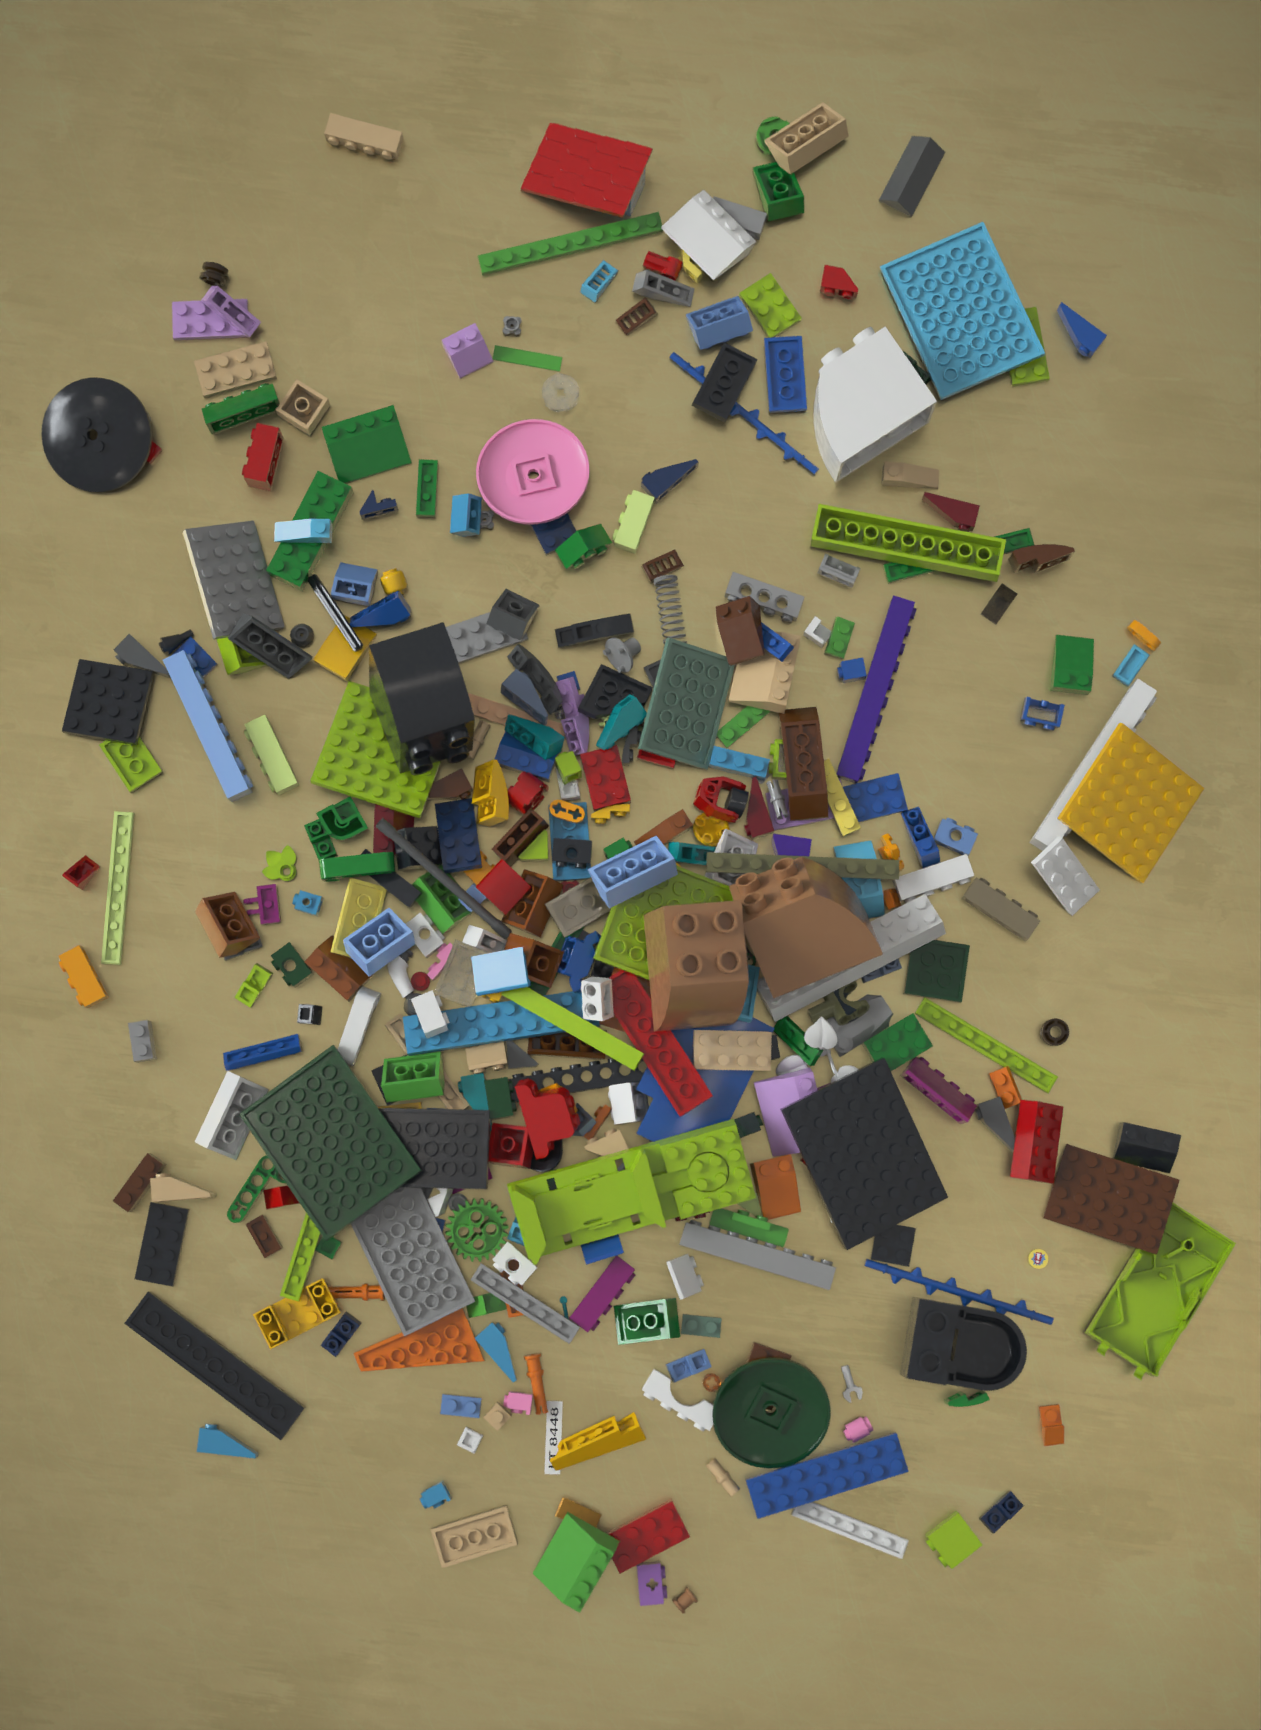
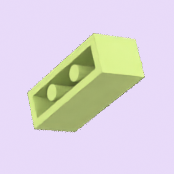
[612,490,655,554]

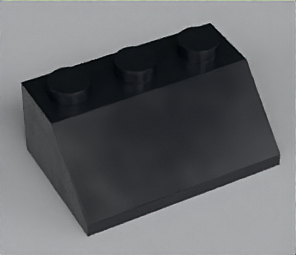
[1113,1122,1181,1174]

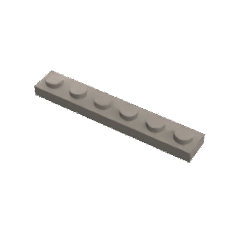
[471,1263,580,1344]

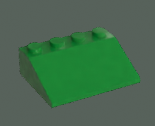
[321,405,412,484]

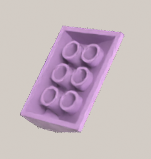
[754,1067,817,1157]

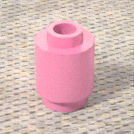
[843,1416,873,1443]

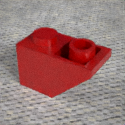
[820,265,858,300]

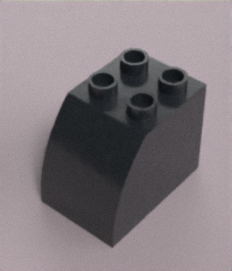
[369,622,475,775]

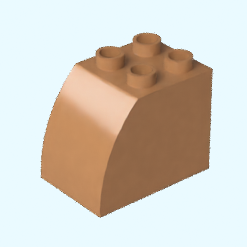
[729,857,883,999]
[643,900,749,1032]

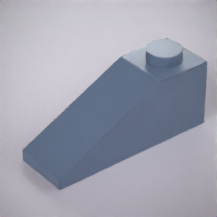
[500,669,548,725]

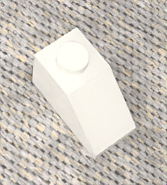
[462,925,507,954]

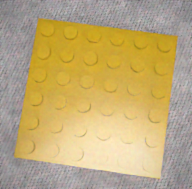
[1057,723,1204,883]

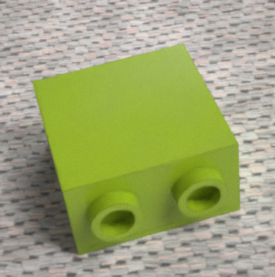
[925,1511,983,1569]

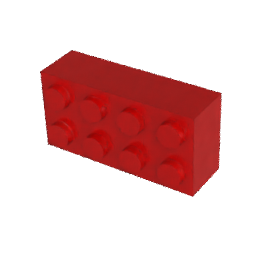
[1010,1100,1064,1184]
[606,1499,690,1574]

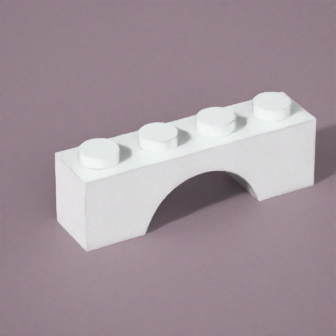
[642,1369,713,1432]

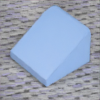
[458,883,486,912]

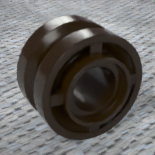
[199,262,229,286]
[1040,1018,1069,1046]

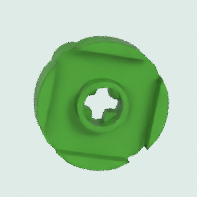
[756,117,790,155]

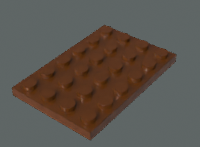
[1043,1144,1180,1255]

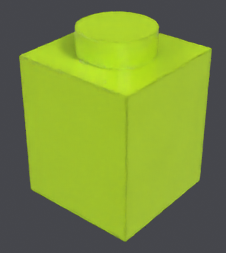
[555,751,582,785]

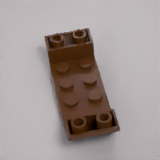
[778,707,828,821]

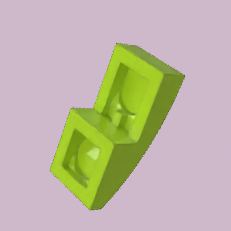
[234,963,273,1008]

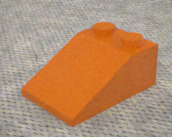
[750,1154,801,1220]

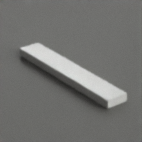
[791,1502,909,1559]

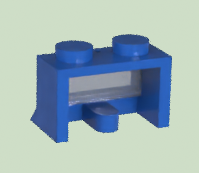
[1021,697,1065,731]

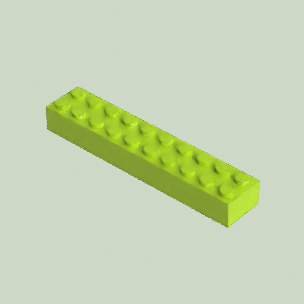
[811,504,1006,582]

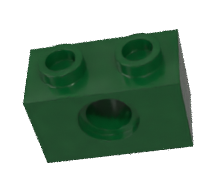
[271,942,314,988]

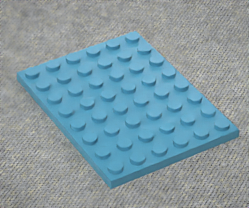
[880,222,1045,400]

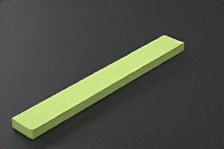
[101,811,134,965]

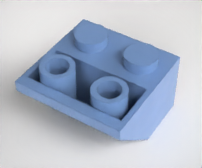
[331,562,378,606]

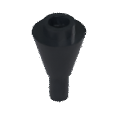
[158,629,194,655]

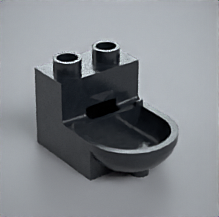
[900,1297,1027,1391]

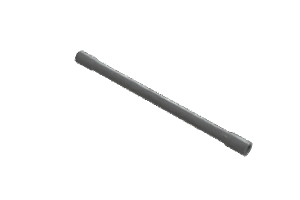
[376,818,512,939]

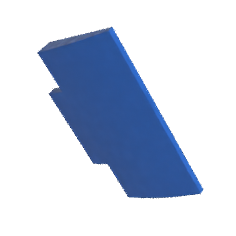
[636,1017,775,1142]

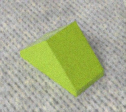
[518,829,549,862]

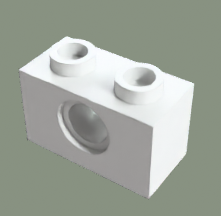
[406,912,445,958]
[492,1242,537,1286]

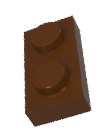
[245,1214,282,1258]

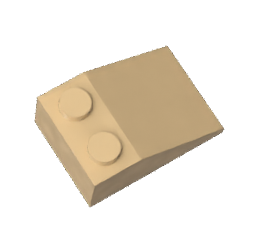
[150,1173,216,1202]

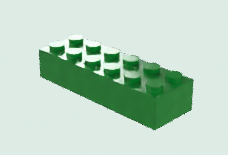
[266,471,354,592]

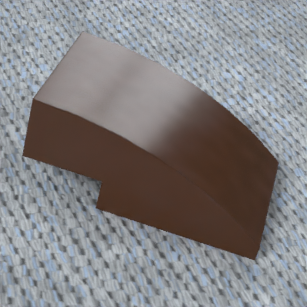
[1008,544,1075,573]

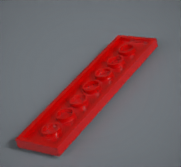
[609,970,713,1117]

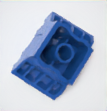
[557,931,601,993]

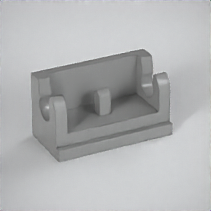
[818,553,861,588]

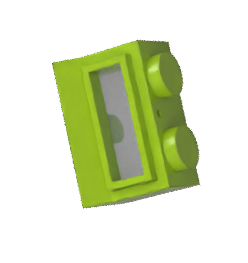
[768,739,787,780]

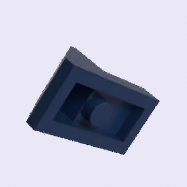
[359,490,399,520]

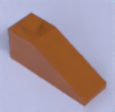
[634,809,693,845]

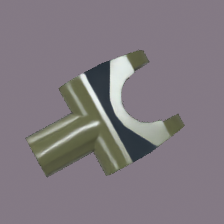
[807,981,870,1025]

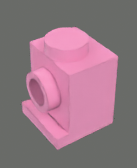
[503,1391,533,1415]

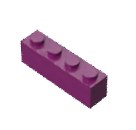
[569,1255,636,1332]

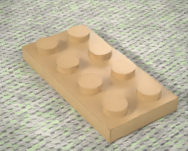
[194,341,277,398]
[693,1030,772,1071]
[431,1506,518,1568]

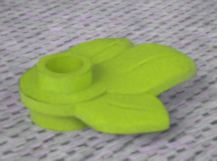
[262,845,297,881]

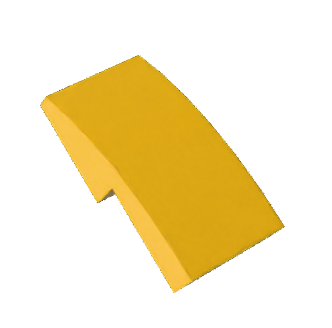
[591,804,630,824]

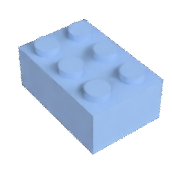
[343,908,415,977]

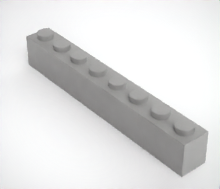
[679,1220,836,1290]

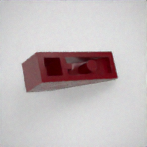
[922,492,980,532]
[744,777,774,840]

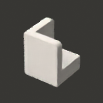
[803,616,831,648]

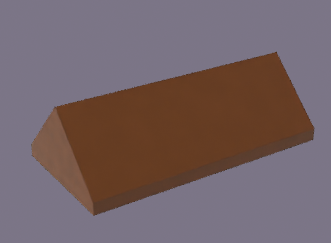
[527,1030,607,1060]

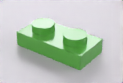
[825,616,855,659]

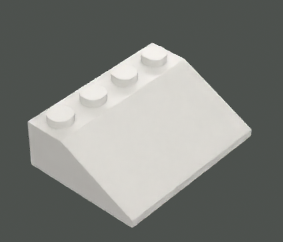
[661,190,756,280]

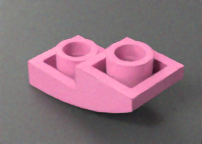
[427,943,454,981]

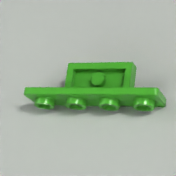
[709,1208,789,1247]

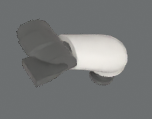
[387,949,422,1016]

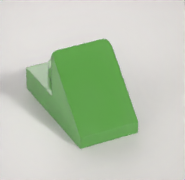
[466,1293,507,1318]

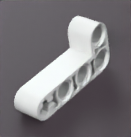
[338,986,381,1066]

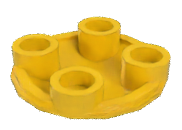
[693,813,730,847]

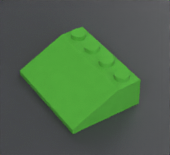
[533,1512,620,1613]

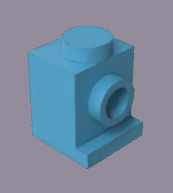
[292,890,324,917]
[420,1481,452,1509]

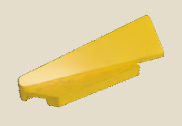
[550,1412,646,1471]

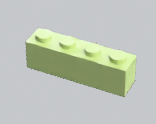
[244,715,299,795]

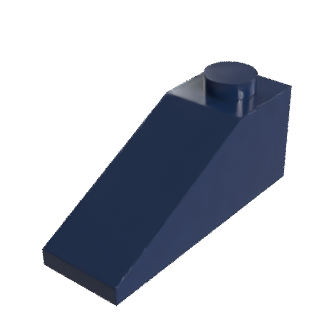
[641,459,699,503]

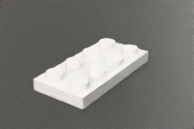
[1031,836,1100,916]

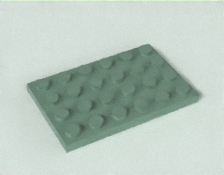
[638,638,735,770]

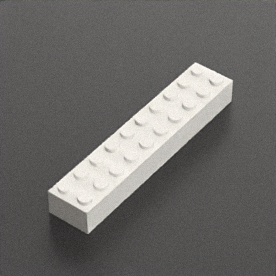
[1029,679,1157,851]
[757,894,946,1022]

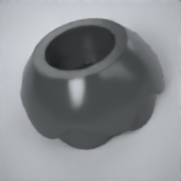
[290,624,314,647]

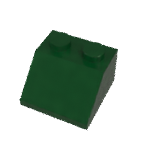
[484,1077,517,1120]

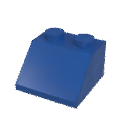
[581,1234,624,1265]

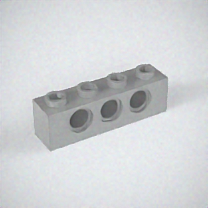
[725,572,804,622]

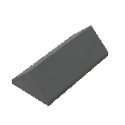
[879,136,945,217]
[228,614,313,679]

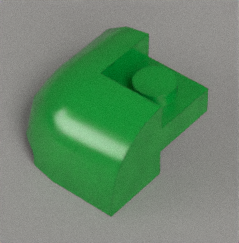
[316,796,368,840]

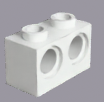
[581,976,614,1021]

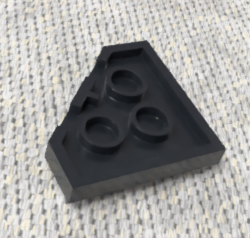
[578,664,653,719]

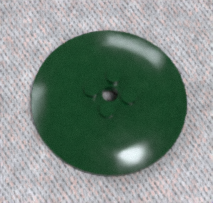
[712,1358,831,1468]

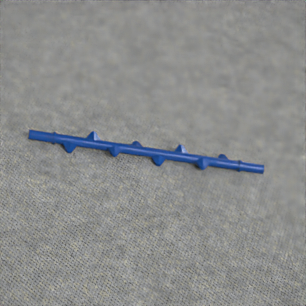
[669,352,819,475]
[864,1259,1054,1325]

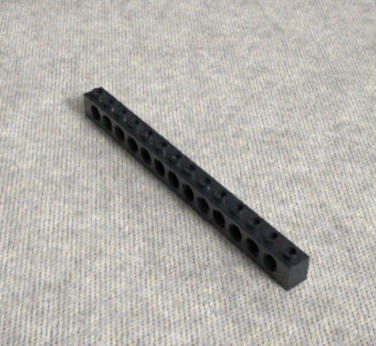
[508,1035,780,1102]

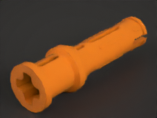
[328,1283,385,1301]
[524,1353,548,1415]

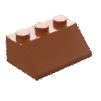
[501,869,563,938]
[195,892,260,958]
[304,935,375,1002]

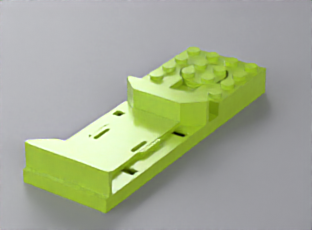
[507,1119,756,1265]

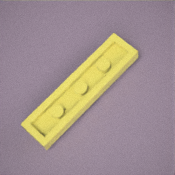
[824,759,861,836]

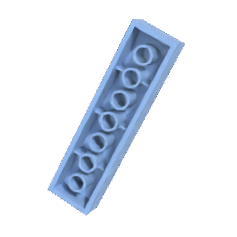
[163,650,253,802]

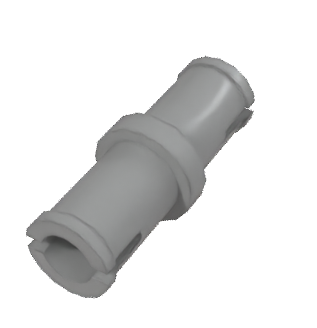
[766,779,789,820]

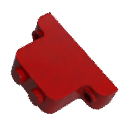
[515,1079,580,1159]

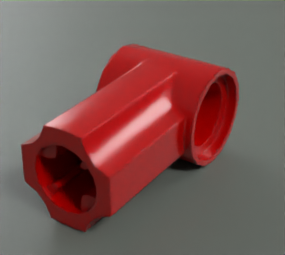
[643,251,683,281]

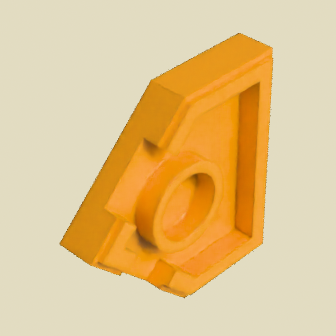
[877,833,904,871]

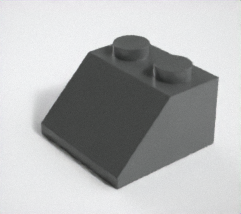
[486,589,540,640]

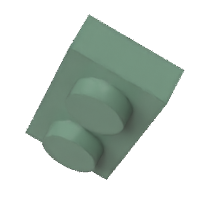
[681,1314,722,1338]

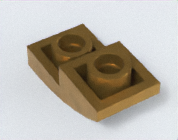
[555,1498,601,1527]

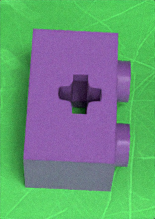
[637,1561,667,1606]

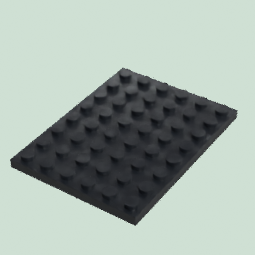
[780,1057,948,1250]

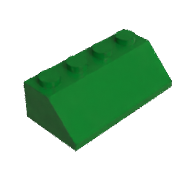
[202,383,280,434]

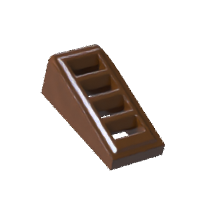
[616,297,658,335]
[642,549,684,584]

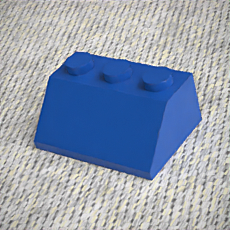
[495,731,558,782]

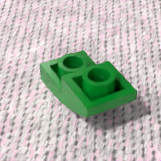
[304,819,338,860]

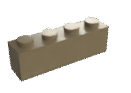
[962,877,1040,941]

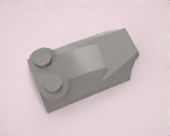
[827,994,893,1057]

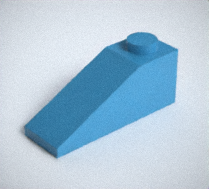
[475,1322,517,1383]
[197,1424,258,1458]

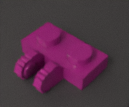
[243,884,281,925]

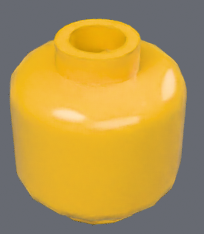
[380,568,408,595]

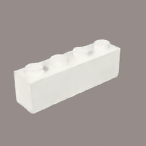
[892,854,974,903]

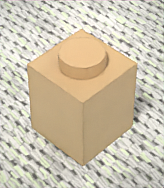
[483,1402,512,1431]

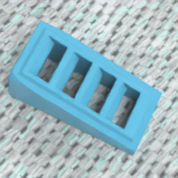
[580,260,618,302]

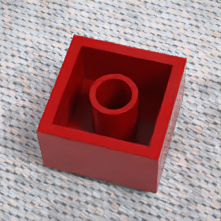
[489,1123,533,1169]

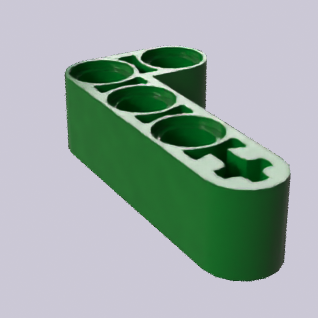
[319,852,395,882]
[227,1155,286,1223]

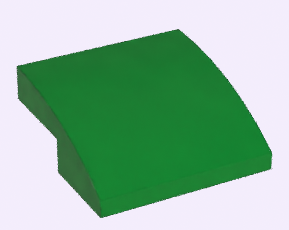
[944,1390,990,1407]

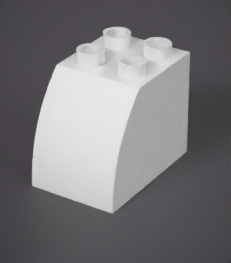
[814,327,937,483]

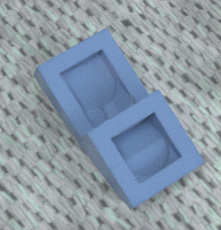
[666,1349,712,1383]

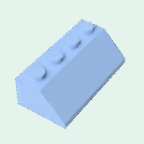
[588,836,678,908]

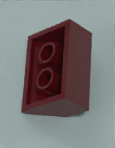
[373,804,415,857]

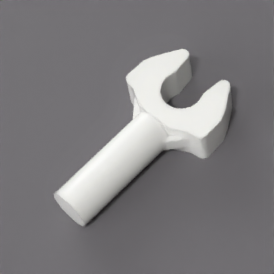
[841,1365,863,1403]

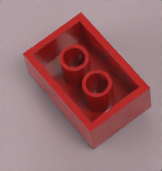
[242,423,284,492]
[580,745,631,812]

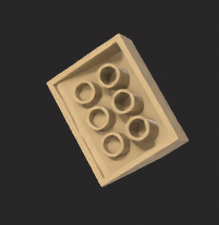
[728,632,801,714]

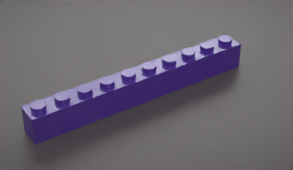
[836,595,917,784]

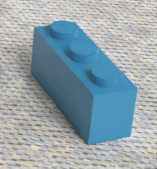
[709,746,770,781]

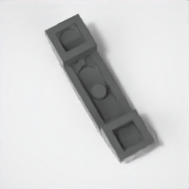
[507,644,563,715]

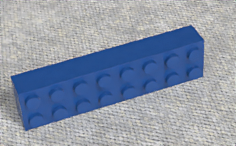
[745,1432,909,1519]

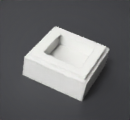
[457,1427,483,1454]

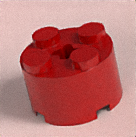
[507,771,549,815]

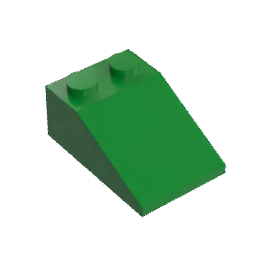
[753,162,804,221]
[1050,634,1094,695]
[614,1298,681,1345]

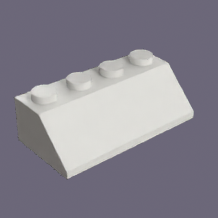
[195,1071,269,1160]

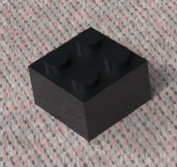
[394,826,442,870]

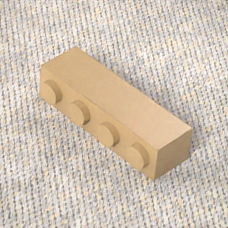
[324,113,403,160]

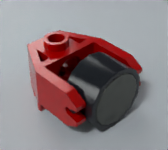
[693,776,749,823]

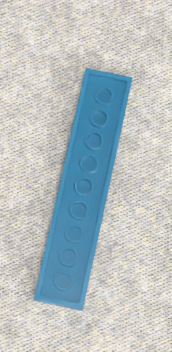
[403,991,600,1056]

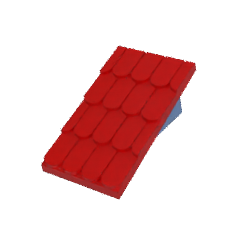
[521,123,653,218]

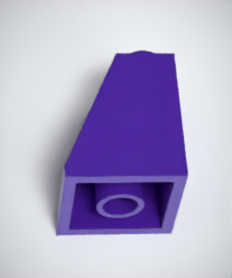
[771,834,812,856]

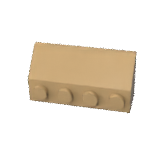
[765,102,849,174]

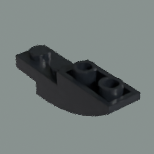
[555,613,634,648]

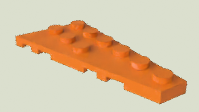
[353,1308,485,1372]

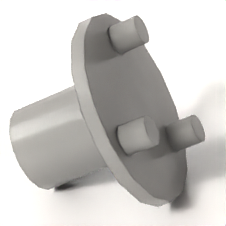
[603,637,641,673]

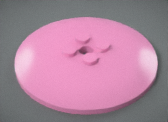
[476,419,590,525]

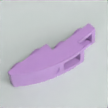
[555,677,589,756]

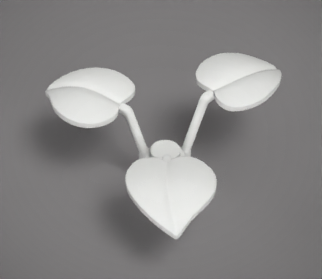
[776,1017,858,1083]

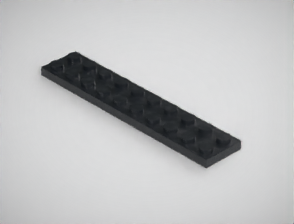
[124,1291,305,1440]

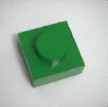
[315,1236,342,1260]

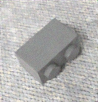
[128,1020,157,1063]

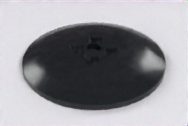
[41,377,152,492]

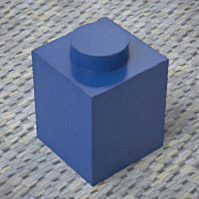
[837,658,867,683]

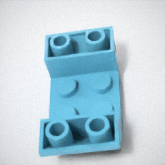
[833,840,885,918]

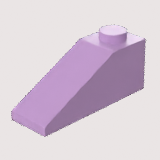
[201,286,261,337]

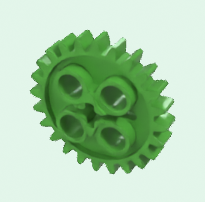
[445,1198,509,1262]

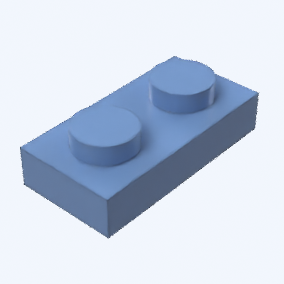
[440,1394,482,1418]

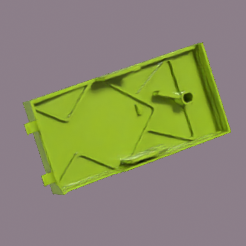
[1085,1203,1236,1380]

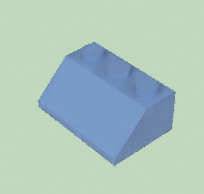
[686,296,753,350]

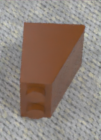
[504,933,564,988]

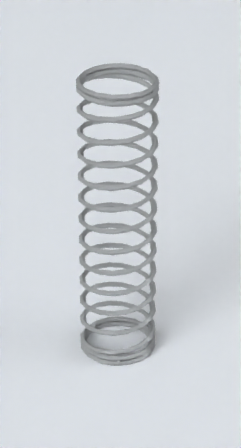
[653,575,687,644]

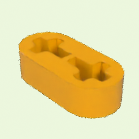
[1127,620,1161,651]
[549,799,585,824]

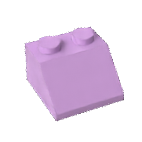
[442,323,493,379]

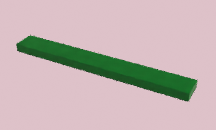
[883,528,1034,584]

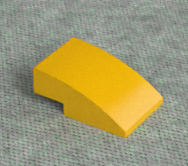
[313,615,377,681]
[472,759,509,827]

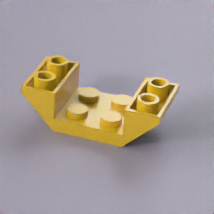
[253,1278,341,1350]

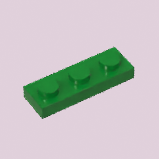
[416,459,438,517]
[774,1016,824,1066]

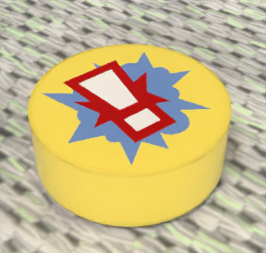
[1028,1249,1048,1269]

